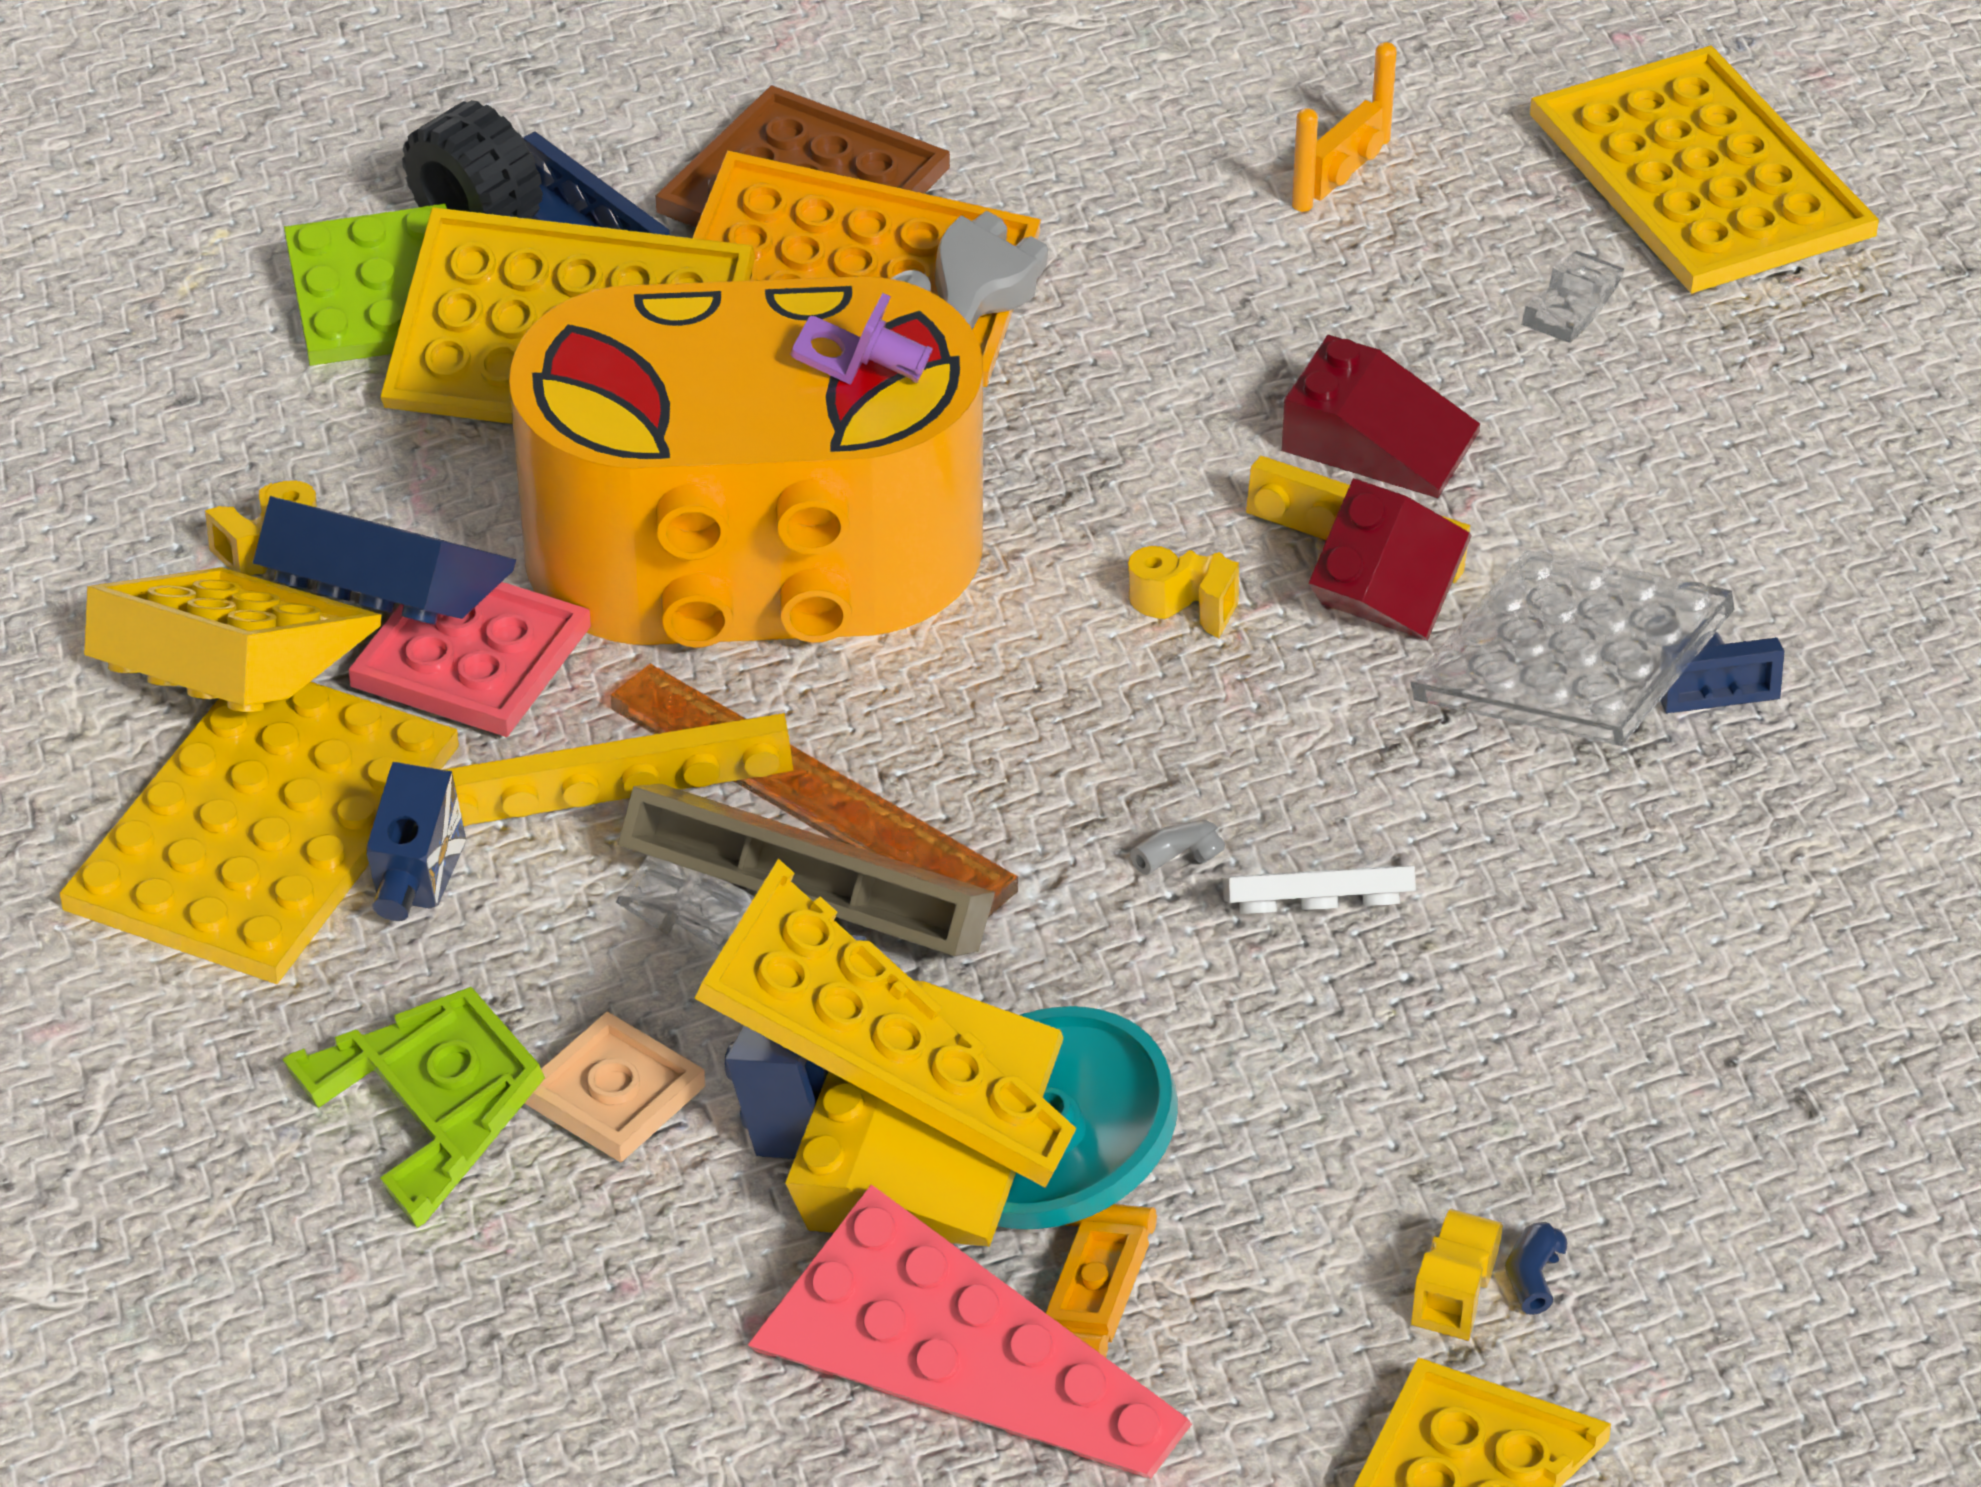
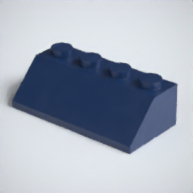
[253,496,517,625]

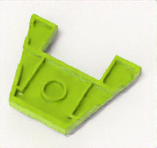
[282,987,545,1228]

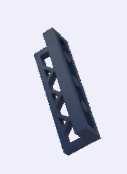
[523,131,670,235]

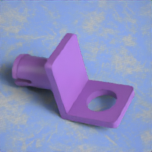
[790,293,933,385]

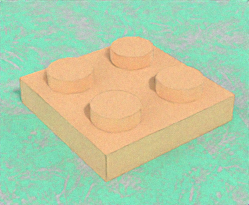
[524,1011,705,1163]

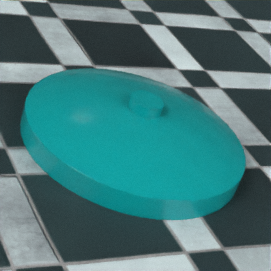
[997,1006,1178,1230]

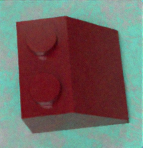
[1308,478,1472,641]

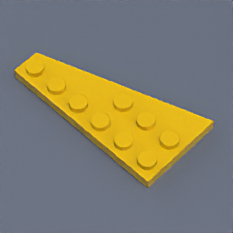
[694,858,1077,1188]
[1354,1357,1611,1487]

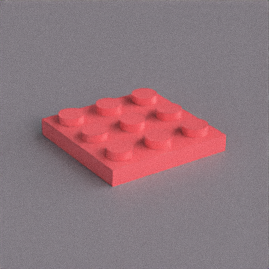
[348,582,591,737]

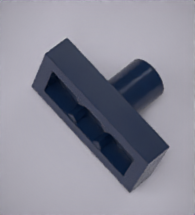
[1659,630,1785,714]

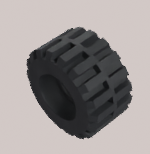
[402,100,543,219]

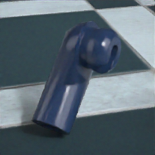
[1505,1222,1568,1315]

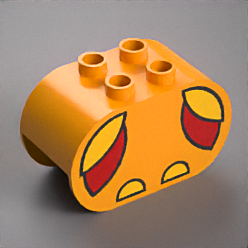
[509,276,983,648]

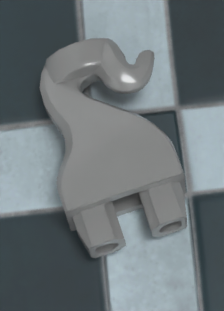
[891,211,1048,329]

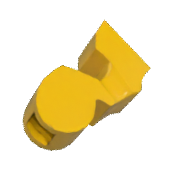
[205,480,317,575]
[1128,546,1239,638]
[1411,1209,1503,1341]

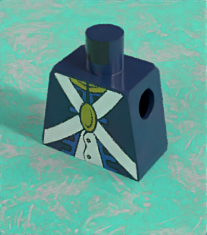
[366,762,466,921]

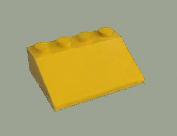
[84,567,381,712]
[785,980,1064,1247]

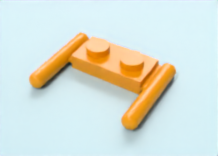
[1292,42,1397,212]
[1046,1204,1157,1358]

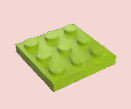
[284,204,447,366]

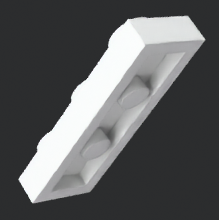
[1222,865,1416,914]

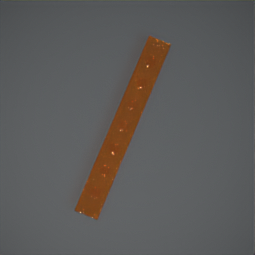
[610,663,1018,918]

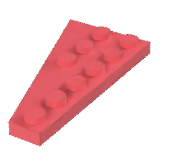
[748,1184,1192,1479]

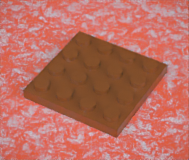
[655,85,950,228]

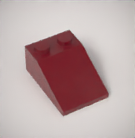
[1281,334,1480,498]

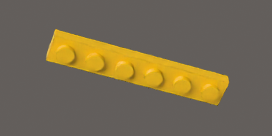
[443,713,794,827]

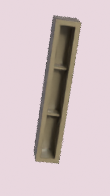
[618,784,995,956]

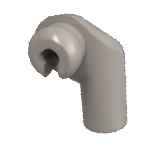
[1130,819,1225,875]

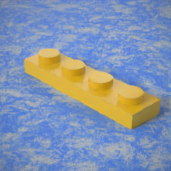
[1246,455,1471,584]

